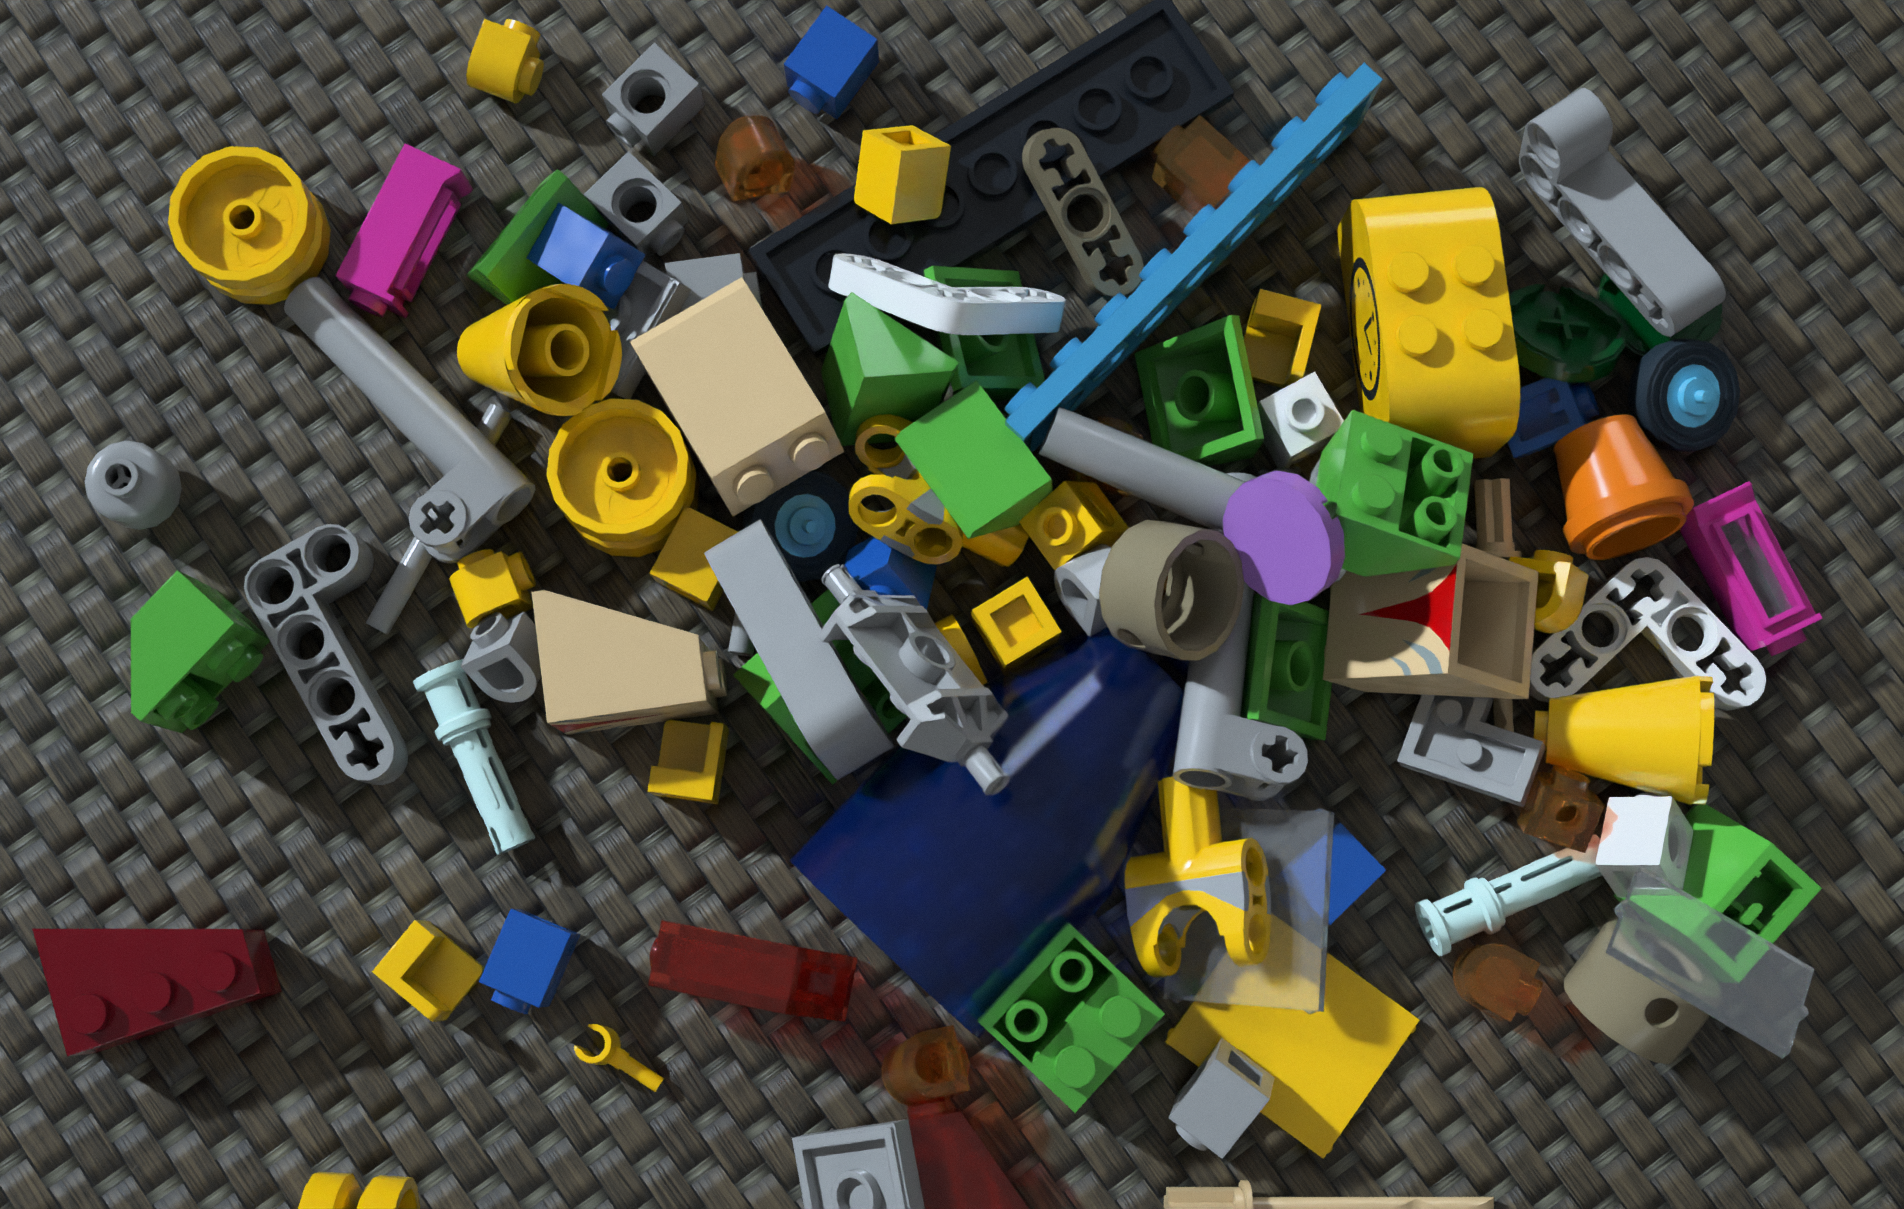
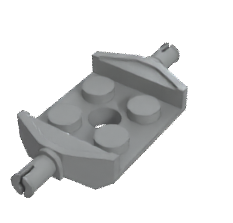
[817,564,1010,796]

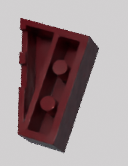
[32,929,282,1057]

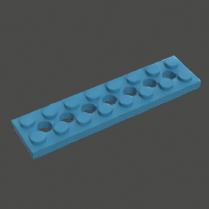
[1004,62,1383,453]

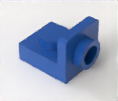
[1508,378,1599,459]

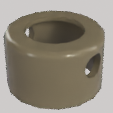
[1099,520,1244,661]
[1564,919,1720,1065]

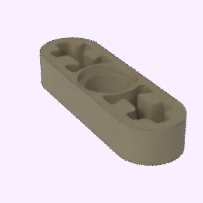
[1022,128,1144,296]

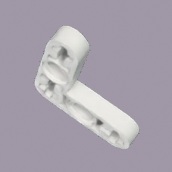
[828,253,1066,335]
[1529,557,1766,711]

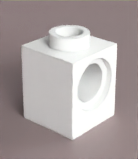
[1257,372,1344,468]
[1595,793,1694,898]

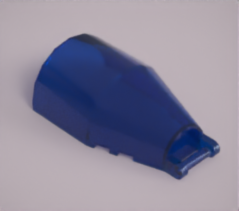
[790,627,1189,1039]

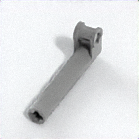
[284,277,536,564]
[1039,406,1346,582]
[1173,472,1308,801]

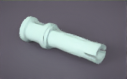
[413,659,535,855]
[1415,835,1602,956]

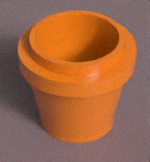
[1553,415,1694,560]

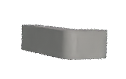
[1519,88,1726,337]
[704,519,895,780]
[244,524,408,785]

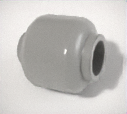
[85,441,182,530]

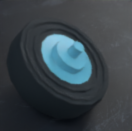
[1628,338,1740,452]
[743,470,858,582]

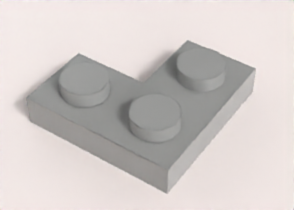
[1397,694,1546,807]

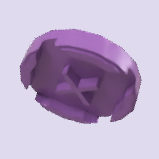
[1223,471,1345,605]

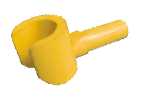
[574,1024,664,1092]

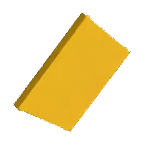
[1164,912,1420,1159]

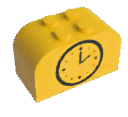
[1336,187,1520,459]

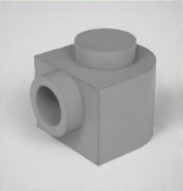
[1054,544,1111,637]
[461,612,541,703]

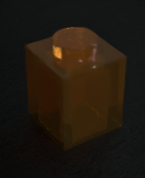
[1152,115,1250,217]

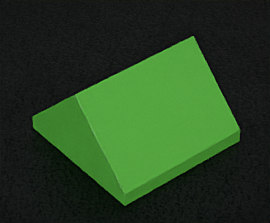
[466,169,609,305]
[924,266,1045,403]
[821,292,959,446]
[1135,315,1264,466]
[895,380,1052,539]
[1240,593,1332,740]

